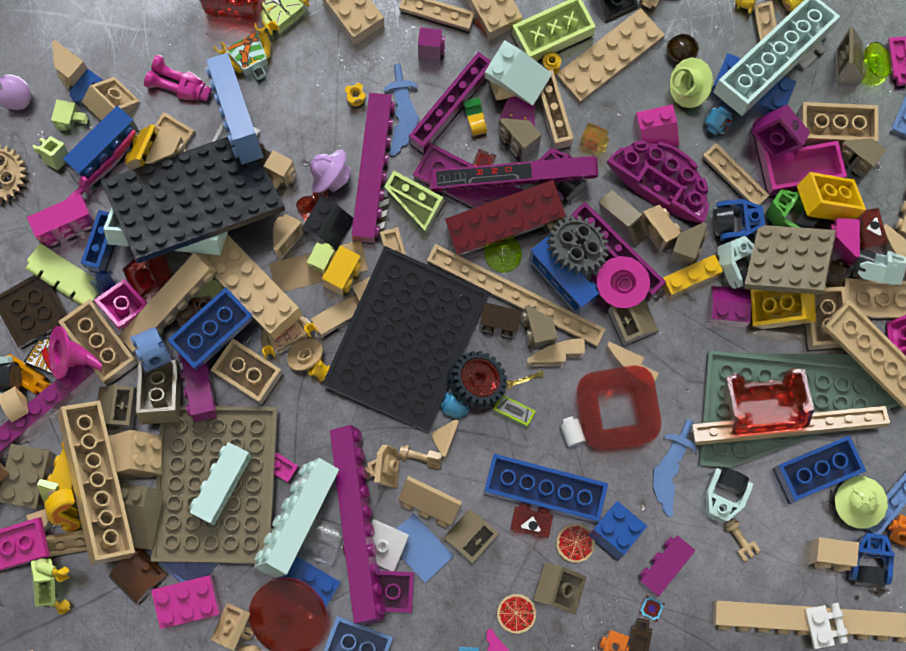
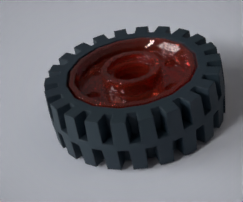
[448,351,507,410]

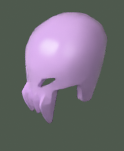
[0,74,31,110]

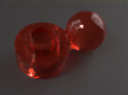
[296,190,328,214]

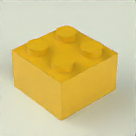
[322,245,362,297]

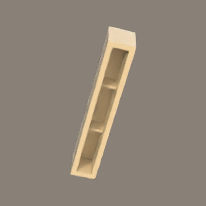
[119,253,217,352]

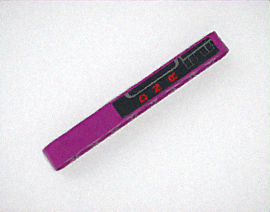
[429,156,599,192]

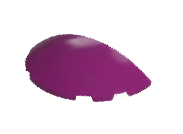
[606,140,709,224]

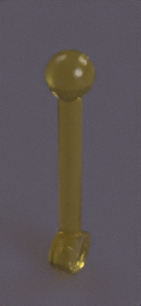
[506,370,544,388]

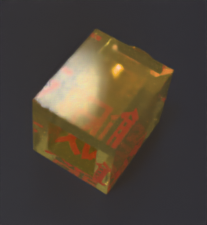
[580,122,610,153]

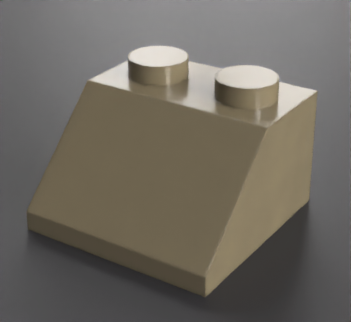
[533,563,587,615]

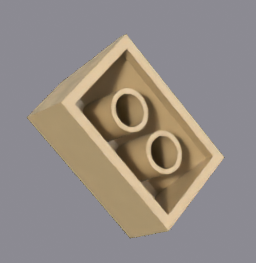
[398,476,462,528]

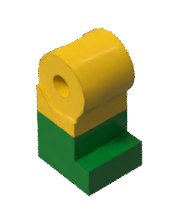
[463,97,487,137]

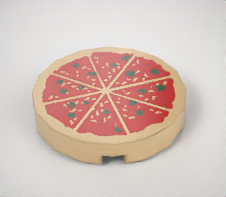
[556,524,595,563]
[497,594,536,634]

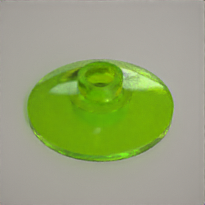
[864,42,891,78]
[484,238,522,273]

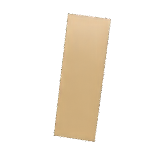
[269,241,368,292]

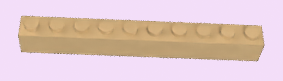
[713,601,906,642]

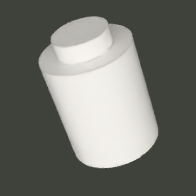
[560,416,586,447]

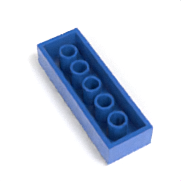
[484,454,609,524]

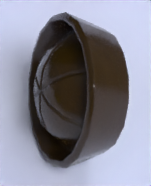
[667,33,699,63]

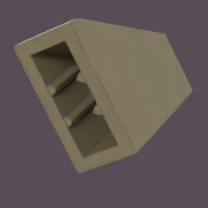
[598,190,649,247]

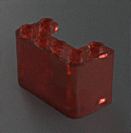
[723,368,814,435]

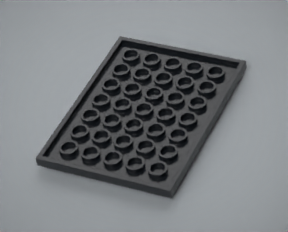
[100,137,285,264]
[322,246,489,432]

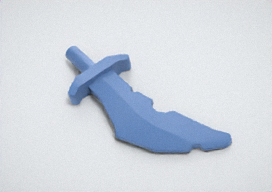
[384,64,419,156]
[653,419,697,517]

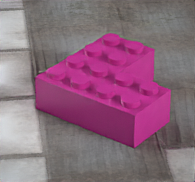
[752,118,847,196]

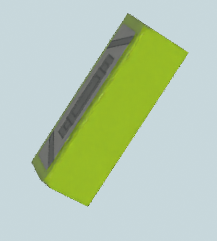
[493,395,536,428]

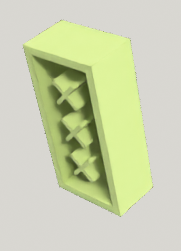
[512,0,596,61]

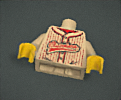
[261,316,318,359]

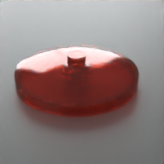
[249,578,327,651]

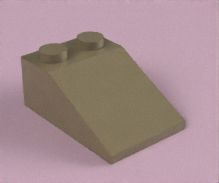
[836,27,866,84]
[120,484,164,550]

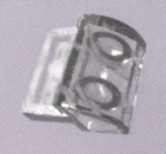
[298,515,343,566]

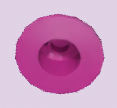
[591,256,650,308]
[49,326,103,379]

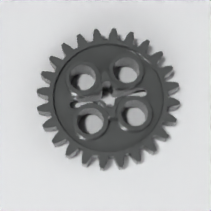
[547,216,609,275]

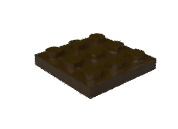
[0,271,68,348]

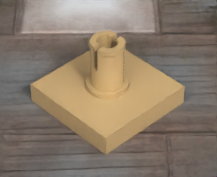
[211,603,254,651]

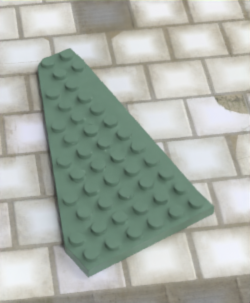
[699,350,899,469]

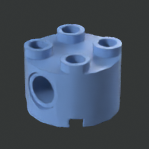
[130,327,171,373]

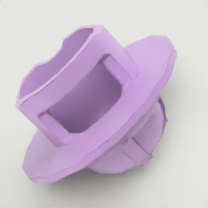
[309,150,351,193]

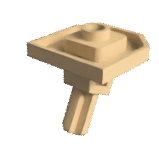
[365,445,400,488]

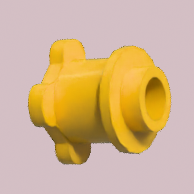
[735,0,756,14]
[542,52,561,75]
[345,83,366,106]
[307,359,330,382]

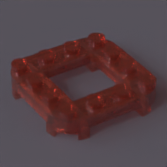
[577,365,662,449]

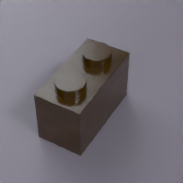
[479,302,522,338]

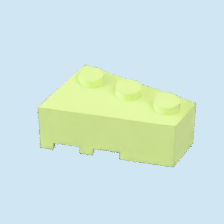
[385,170,445,233]

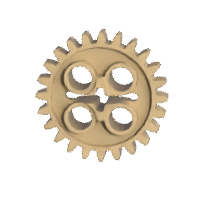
[0,145,28,205]

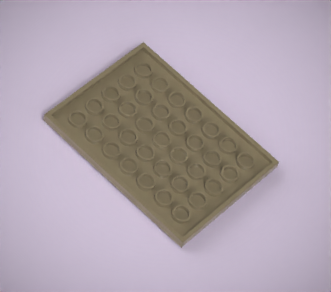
[151,406,278,564]

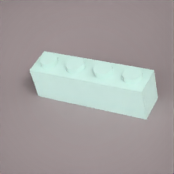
[190,442,252,526]

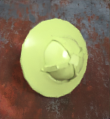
[669,57,713,108]
[835,476,888,529]

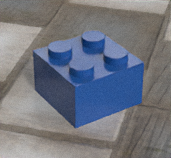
[589,501,647,561]

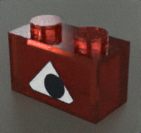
[857,208,888,251]
[510,504,554,540]

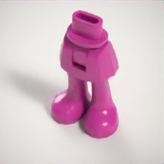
[144,54,212,102]

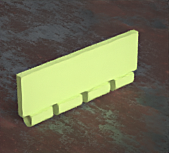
[25,243,104,305]

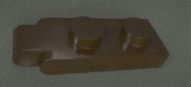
[629,618,652,651]

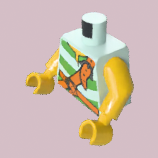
[213,20,271,80]

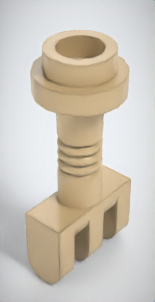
[399,445,441,470]
[725,518,761,563]

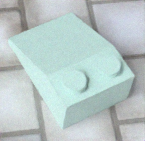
[485,40,552,106]

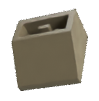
[498,118,541,160]
[840,138,887,177]
[668,223,708,267]
[608,299,659,346]
[521,305,558,350]
[97,385,137,429]
[443,509,499,564]

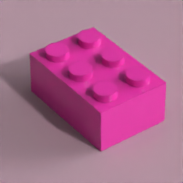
[27,194,95,247]
[151,574,221,629]

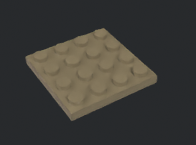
[745,225,836,295]

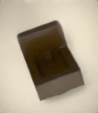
[826,259,850,287]

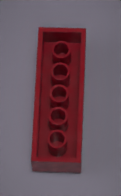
[445,180,567,256]

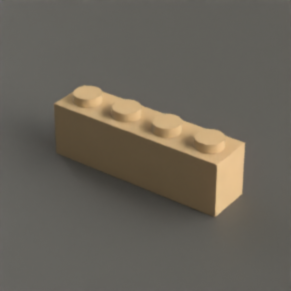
[538,70,574,150]

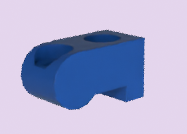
[69,69,103,106]

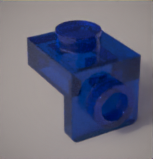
[90,270,116,296]

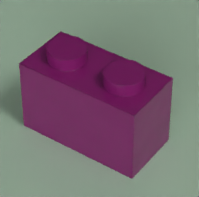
[418,27,445,61]

